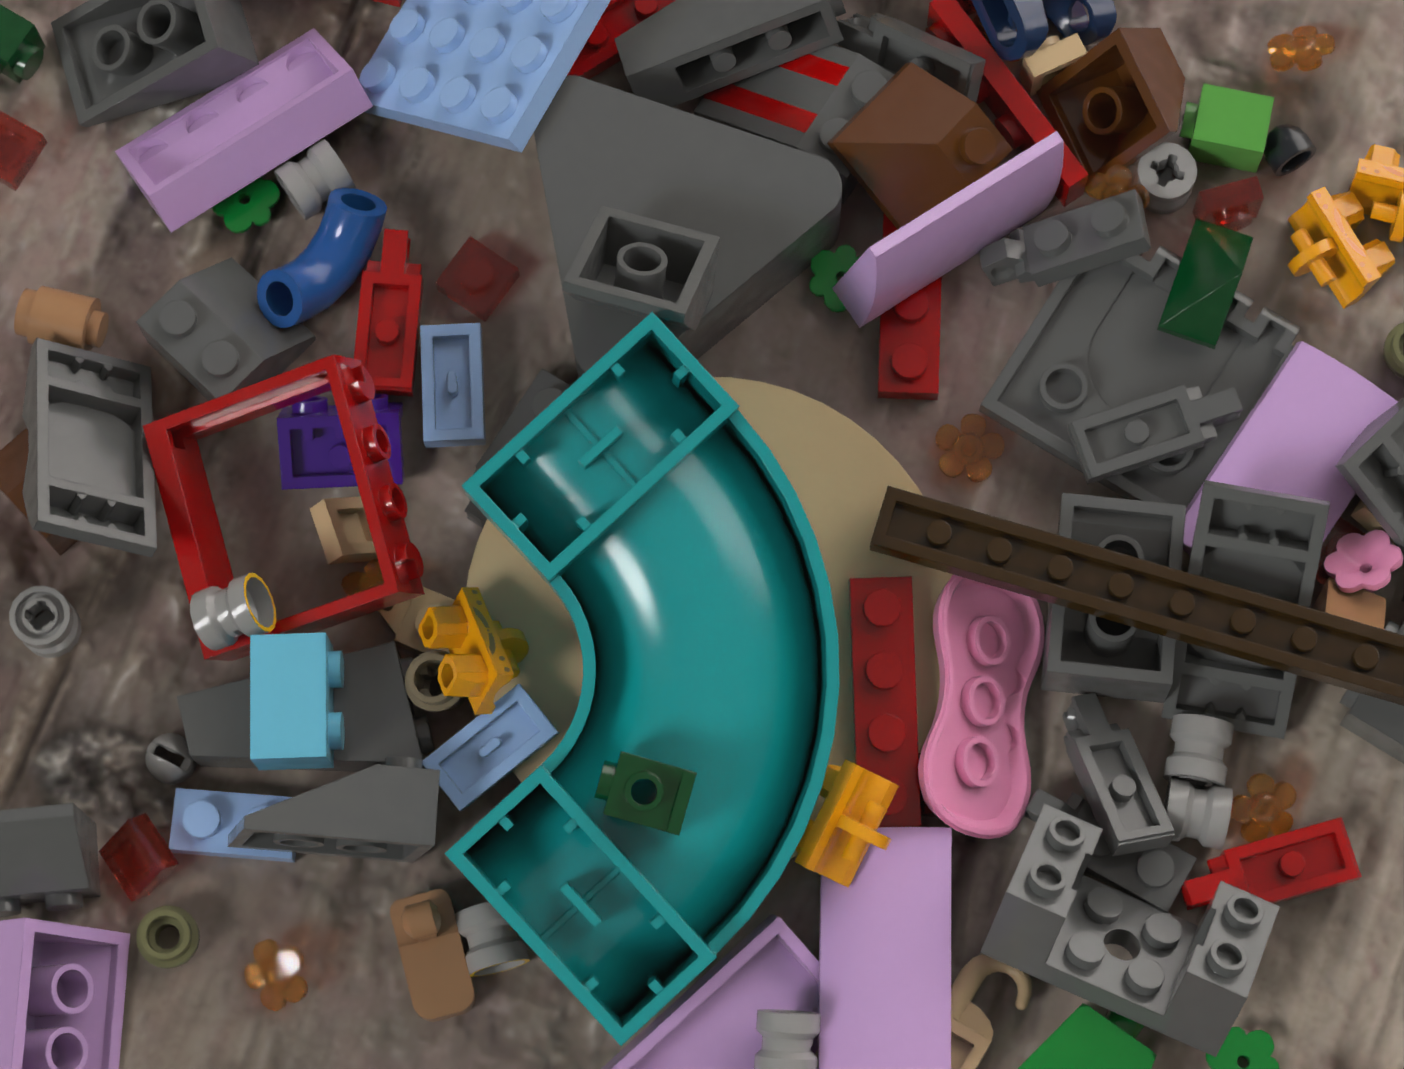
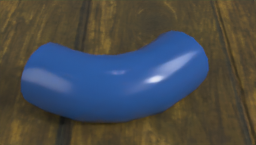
[257,188,388,328]

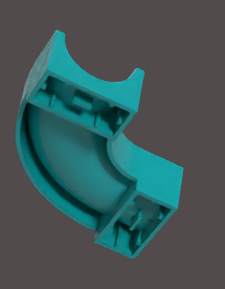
[444,312,840,1046]

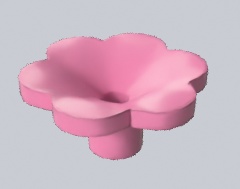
[1324,530,1404,593]

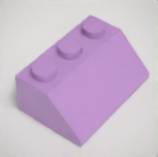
[0,918,130,1069]

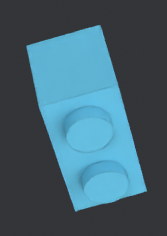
[250,632,345,770]

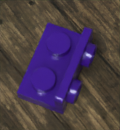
[277,393,405,490]

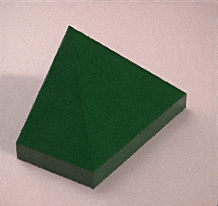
[1157,218,1254,349]

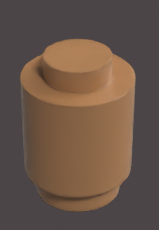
[14,286,109,351]

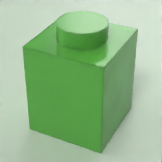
[1179,83,1274,173]

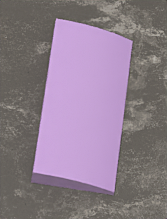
[115,28,373,233]
[832,131,1064,328]
[1183,341,1398,555]
[818,827,952,1069]
[601,914,819,1069]

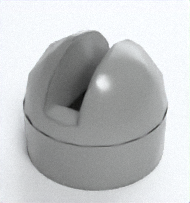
[145,733,197,785]

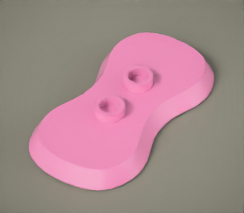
[918,575,1045,839]

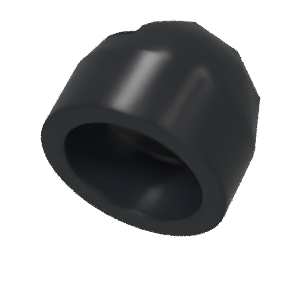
[1264,124,1316,176]

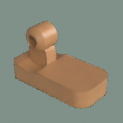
[390,889,476,1022]

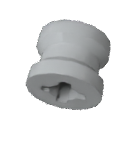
[1133,142,1197,215]

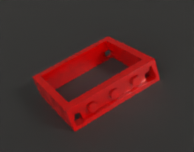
[143,354,425,661]

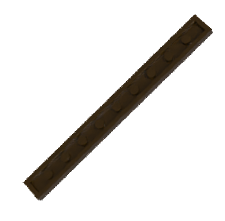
[869,486,1404,706]

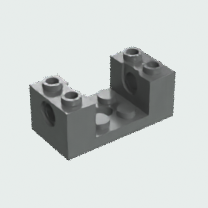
[980,803,1280,1057]

